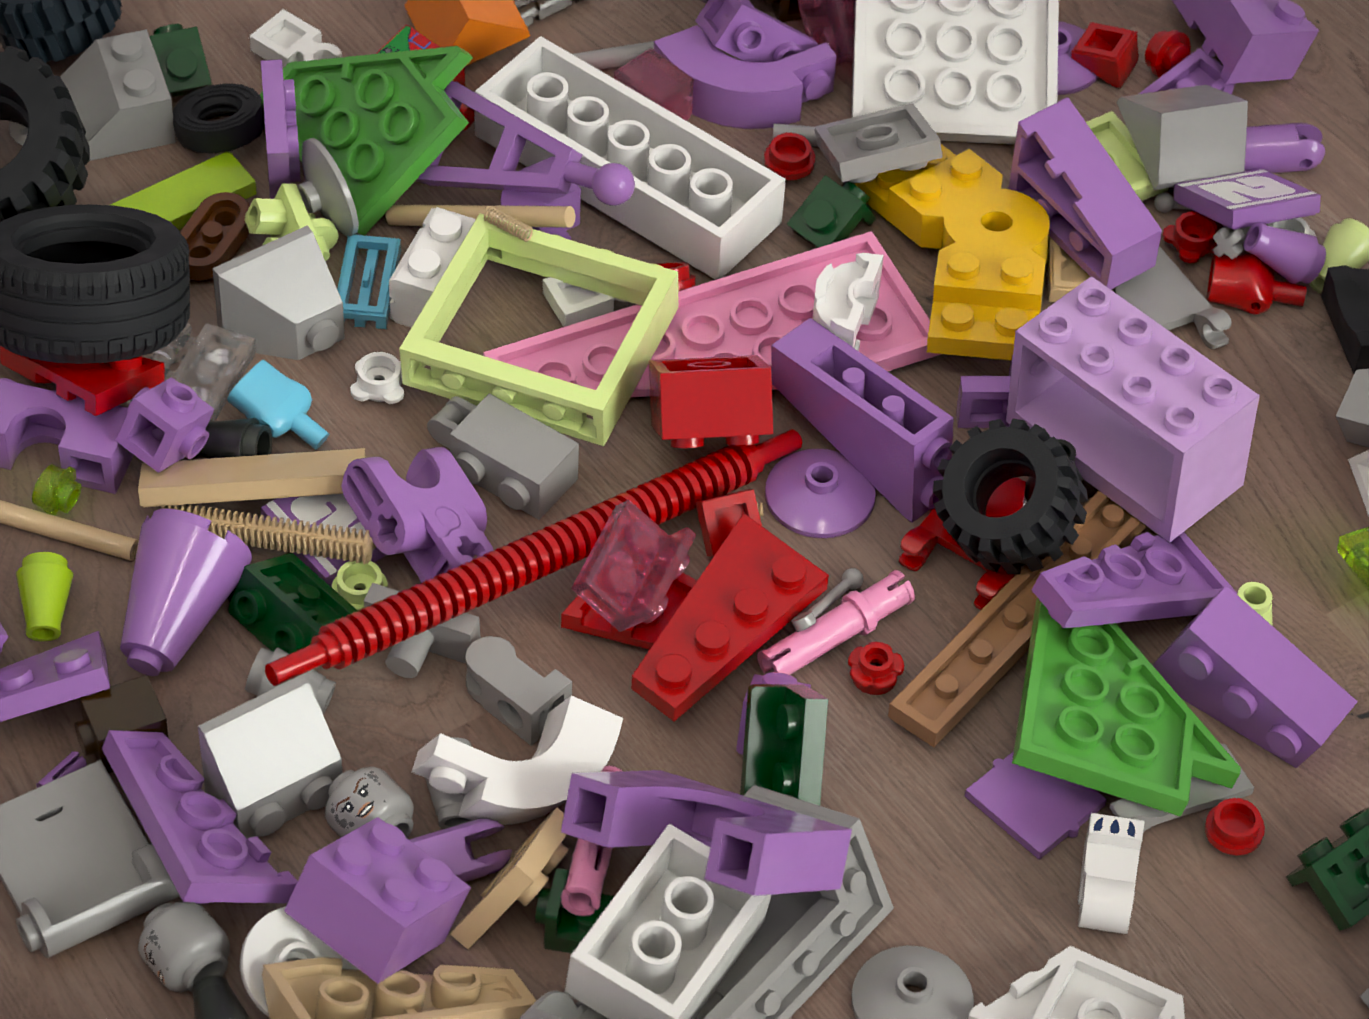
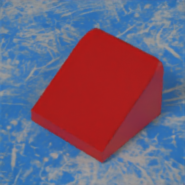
[1071,22,1139,88]

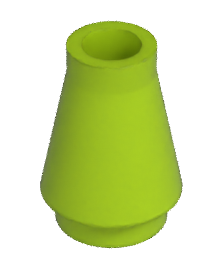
[16,552,73,641]

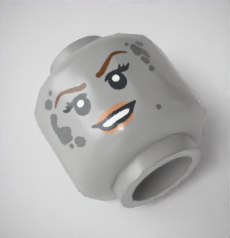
[325,766,414,838]
[138,902,230,992]

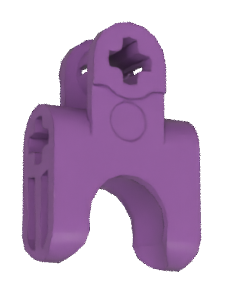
[341,447,494,583]

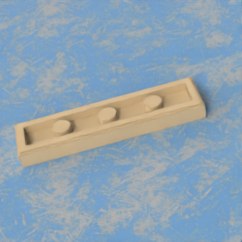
[138,448,366,507]

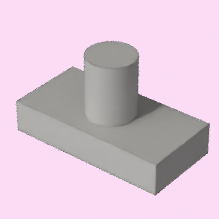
[364,583,481,678]

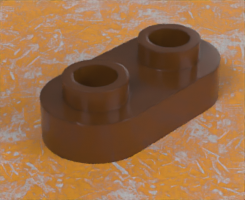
[180,192,250,280]

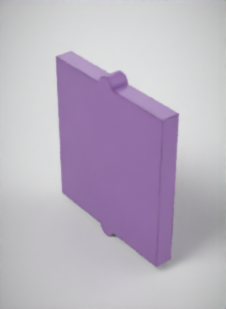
[965,751,1106,860]

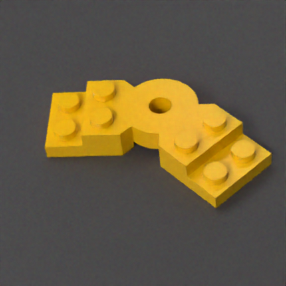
[855,144,1050,361]

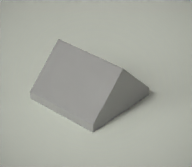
[1116,85,1248,190]

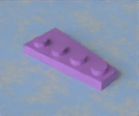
[1032,532,1237,628]
[102,730,298,904]

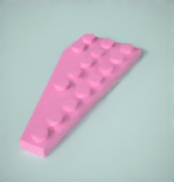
[483,231,941,397]

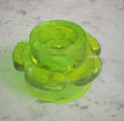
[32,464,82,516]

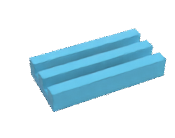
[337,235,401,329]

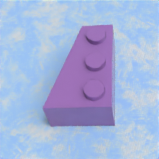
[1172,0,1319,84]

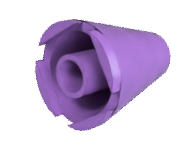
[120,508,252,676]

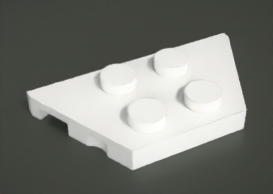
[968,946,1185,1019]

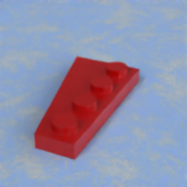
[631,513,829,722]

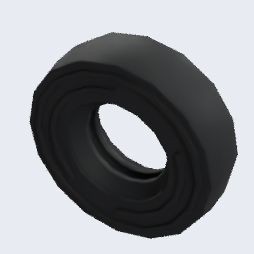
[173,83,265,154]

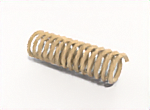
[484,206,533,242]

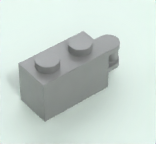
[427,393,579,520]

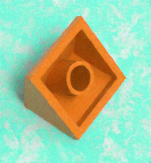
[404,0,531,66]

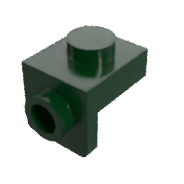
[149,24,212,98]
[787,175,877,248]

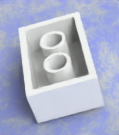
[564,824,771,1019]

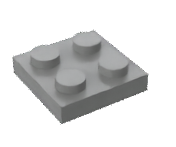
[814,103,943,183]

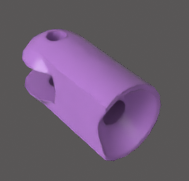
[1245,123,1326,173]
[409,818,512,882]

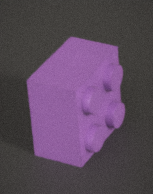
[284,817,471,984]

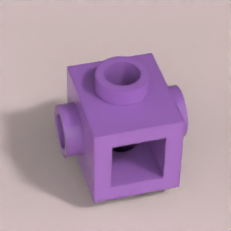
[115,377,214,473]

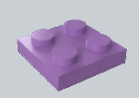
[261,59,301,199]

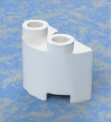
[812,253,884,351]

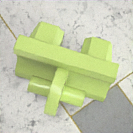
[245,183,339,261]

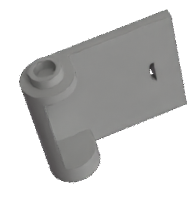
[0,760,180,958]

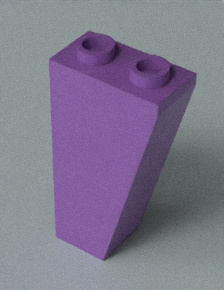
[771,318,953,523]

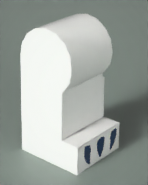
[1078,813,1145,934]

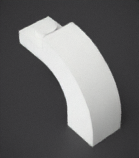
[412,695,623,825]

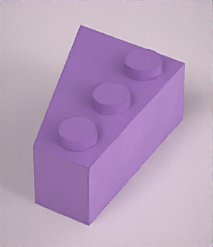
[1009,97,1162,289]
[1152,585,1358,768]

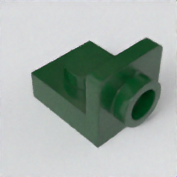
[535,868,615,954]

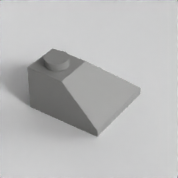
[213,225,345,360]

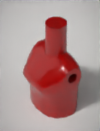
[1206,253,1307,314]

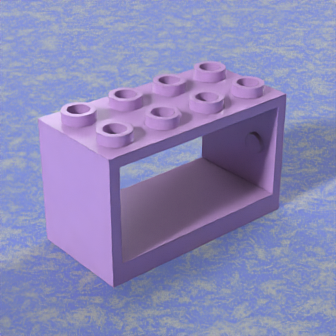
[1006,276,1260,543]

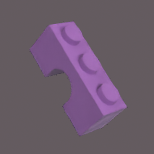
[0,378,134,494]

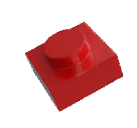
[695,489,762,557]

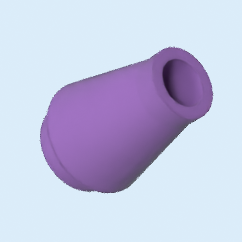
[1243,222,1326,284]

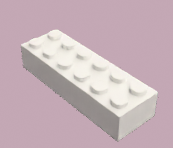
[475,36,786,280]

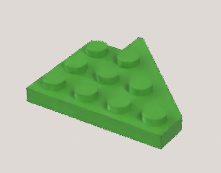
[259,46,473,235]
[1012,597,1241,817]

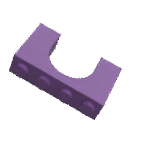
[561,770,852,896]

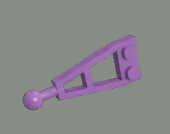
[416,81,635,206]

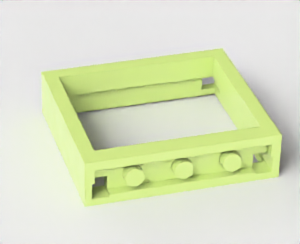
[399,213,679,446]

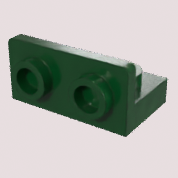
[228,553,358,654]
[740,684,828,806]
[1286,807,1369,931]

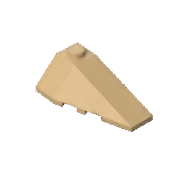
[262,957,537,1019]

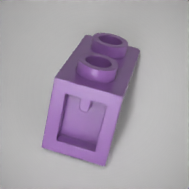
[695,0,818,63]

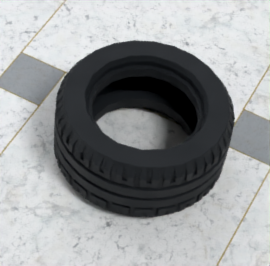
[0,204,190,364]

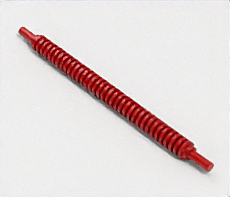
[265,429,802,686]

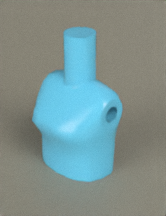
[227,359,329,450]

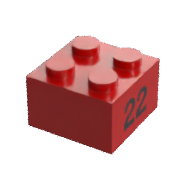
[649,355,773,448]

